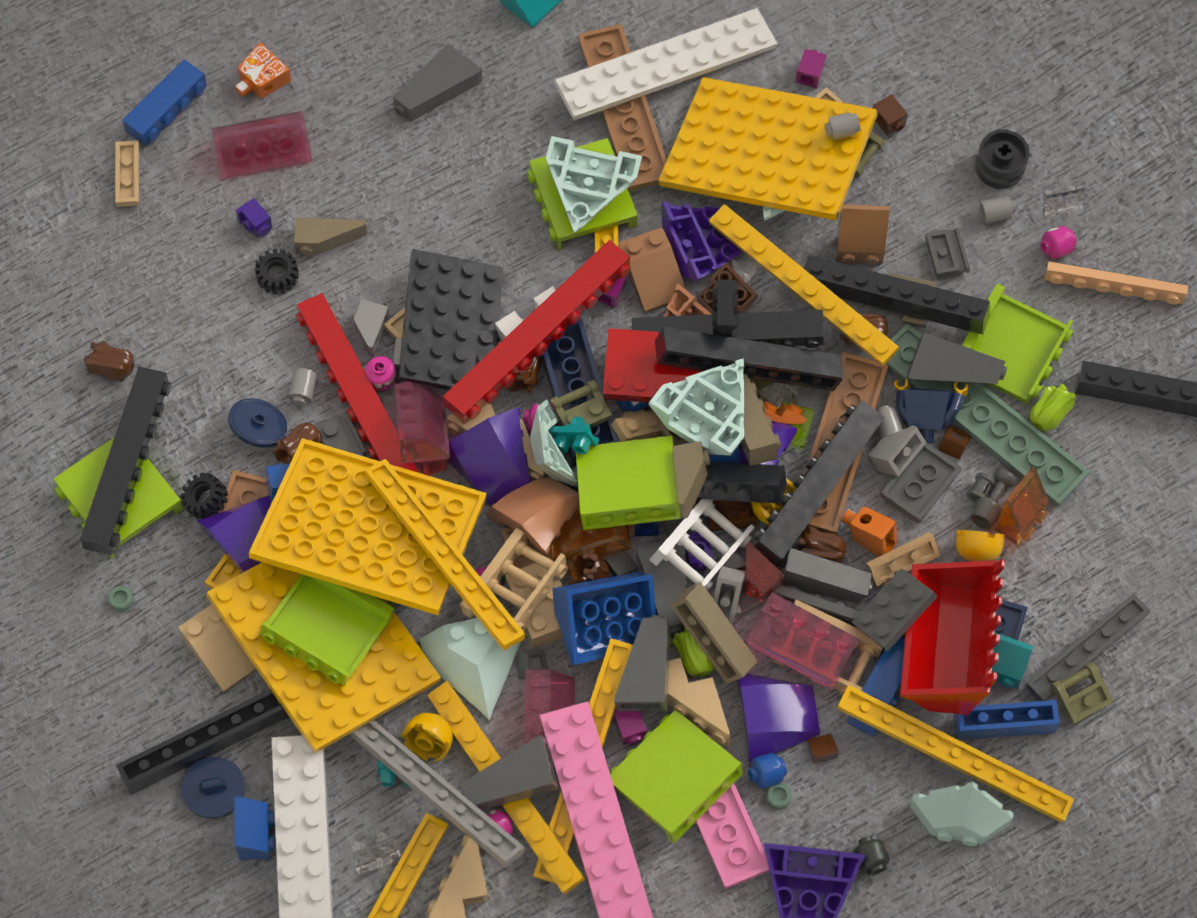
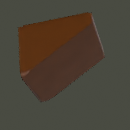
[939,425,971,459]
[807,734,839,764]

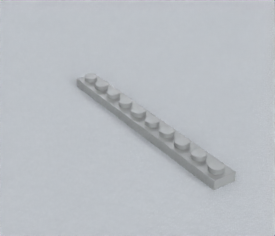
[349,720,524,868]

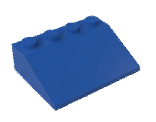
[552,572,656,665]

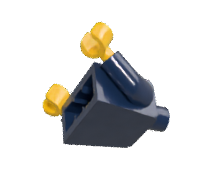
[894,379,968,443]

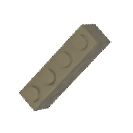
[740,374,781,466]
[670,582,757,684]

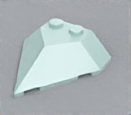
[546,136,642,234]
[649,358,744,455]
[530,400,578,487]
[420,618,521,721]
[910,782,1014,846]

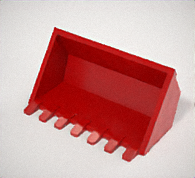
[900,559,1005,715]

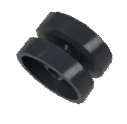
[975,129,1030,189]

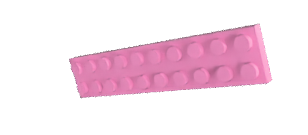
[539,701,653,918]

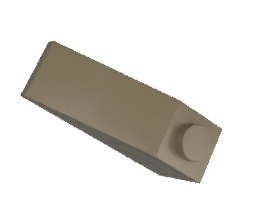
[294,218,367,256]
[672,441,711,519]

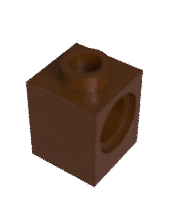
[873,94,908,136]

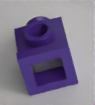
[235,198,273,238]
[685,532,714,571]

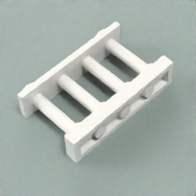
[649,499,754,591]

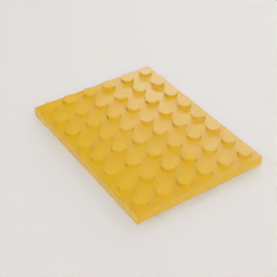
[659,77,877,221]
[249,438,487,615]
[207,562,441,753]

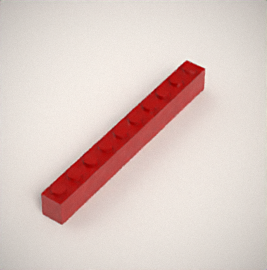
[443,240,630,424]
[295,293,419,473]

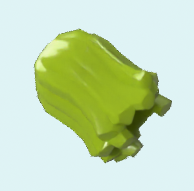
[1030,384,1076,432]
[672,627,715,677]

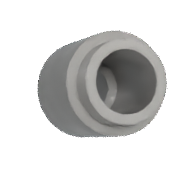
[825,112,860,140]

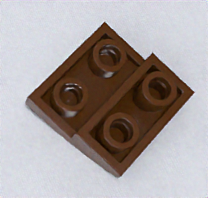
[696,262,758,314]
[706,500,757,531]

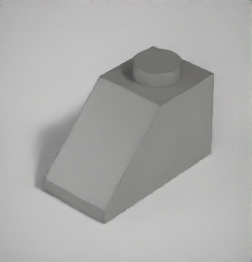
[351,299,389,357]
[868,426,927,477]
[713,566,745,626]

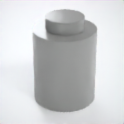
[979,196,1016,224]
[288,368,317,407]
[877,405,903,439]

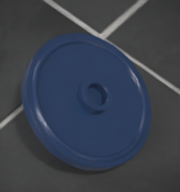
[228,398,287,447]
[181,757,245,819]

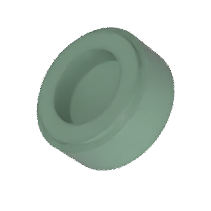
[108,586,134,612]
[766,783,792,810]

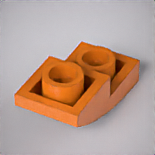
[764,401,807,424]

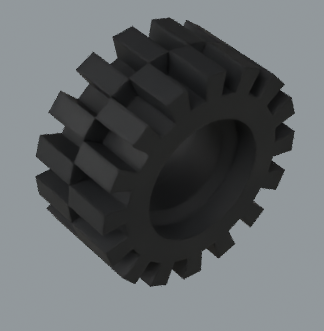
[255,249,299,295]
[180,472,228,519]

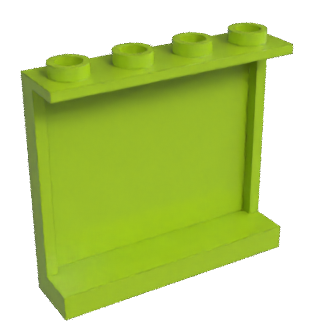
[526,138,638,249]
[961,283,1074,405]
[576,436,681,530]
[53,437,183,559]
[260,574,395,686]
[609,709,743,844]

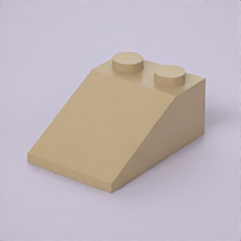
[178,604,257,693]

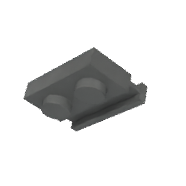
[925,227,970,278]
[315,412,367,456]

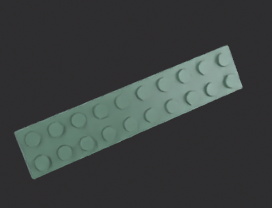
[886,323,1090,507]

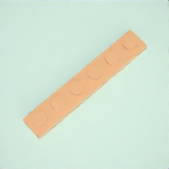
[1044,262,1188,305]

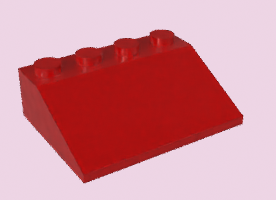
[603,328,702,403]

